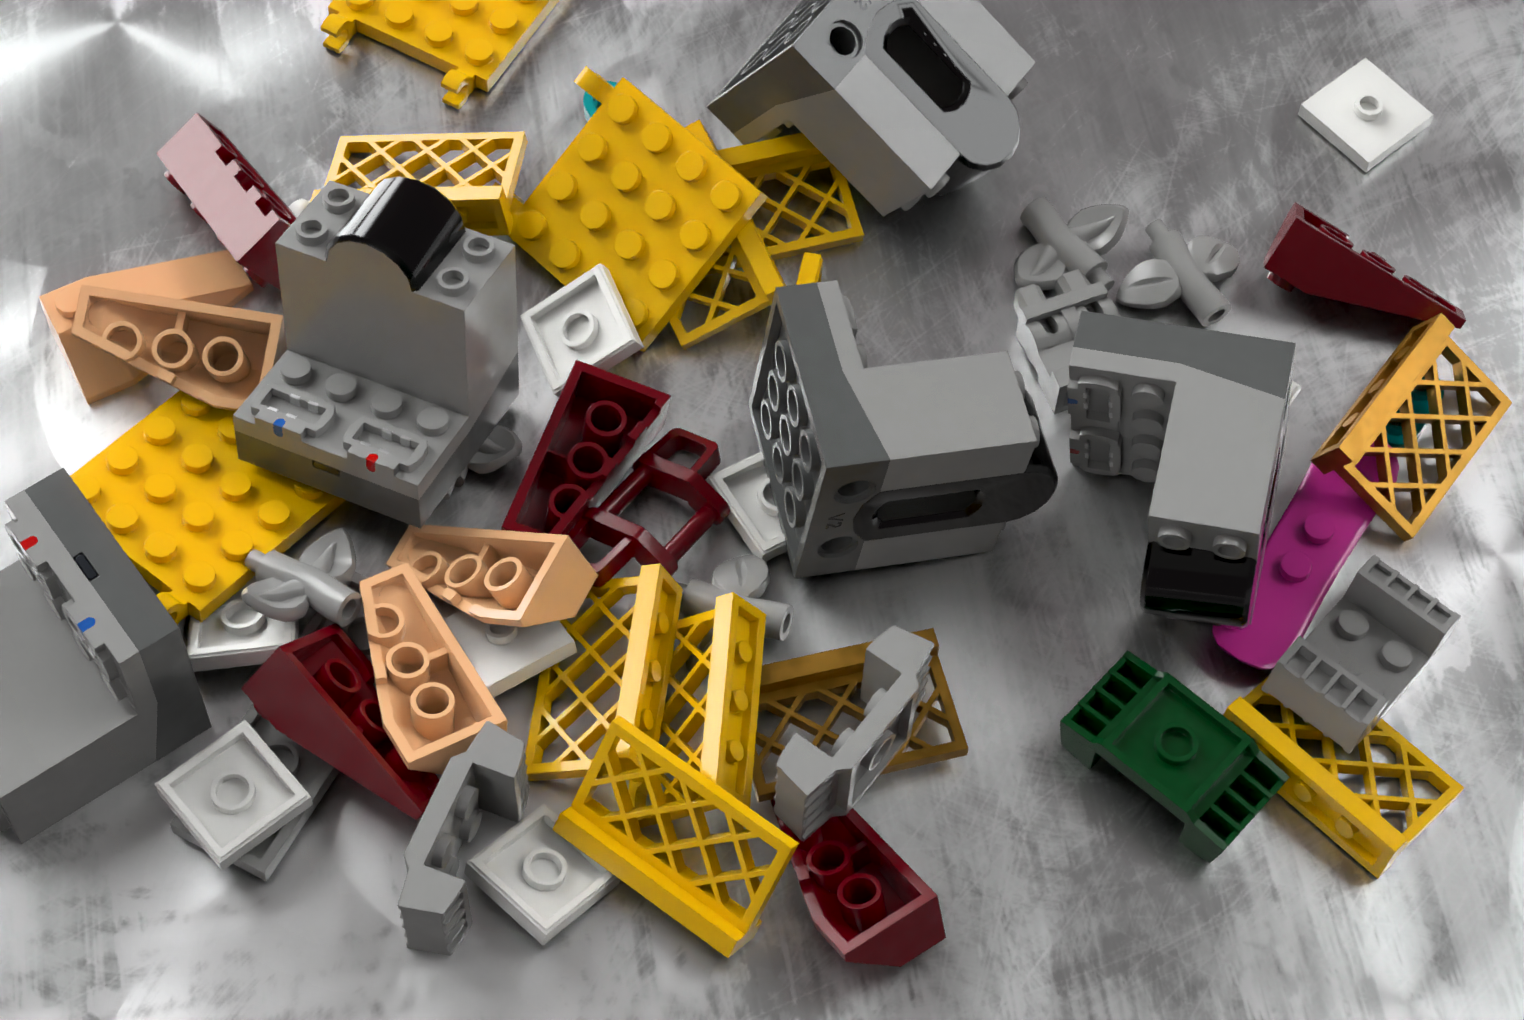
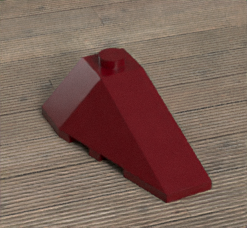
[1264,202,1466,329]
[241,623,439,820]
[770,799,946,967]

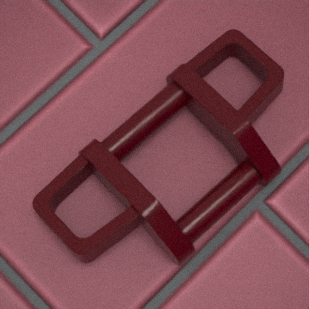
[567,428,730,587]

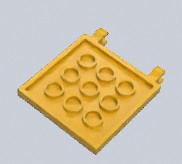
[321,0,560,110]
[493,66,768,352]
[70,390,346,625]

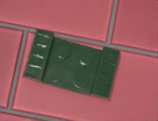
[1060,650,1290,863]

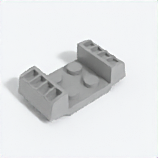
[1261,555,1461,754]
[773,625,934,842]
[397,721,529,956]

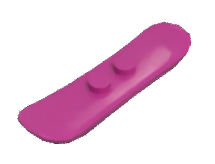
[1212,442,1400,670]

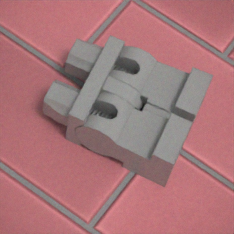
[1013,269,1120,414]

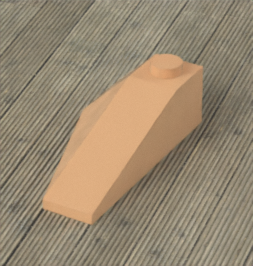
[39,250,254,405]
[71,284,287,411]
[386,524,598,627]
[359,562,507,774]

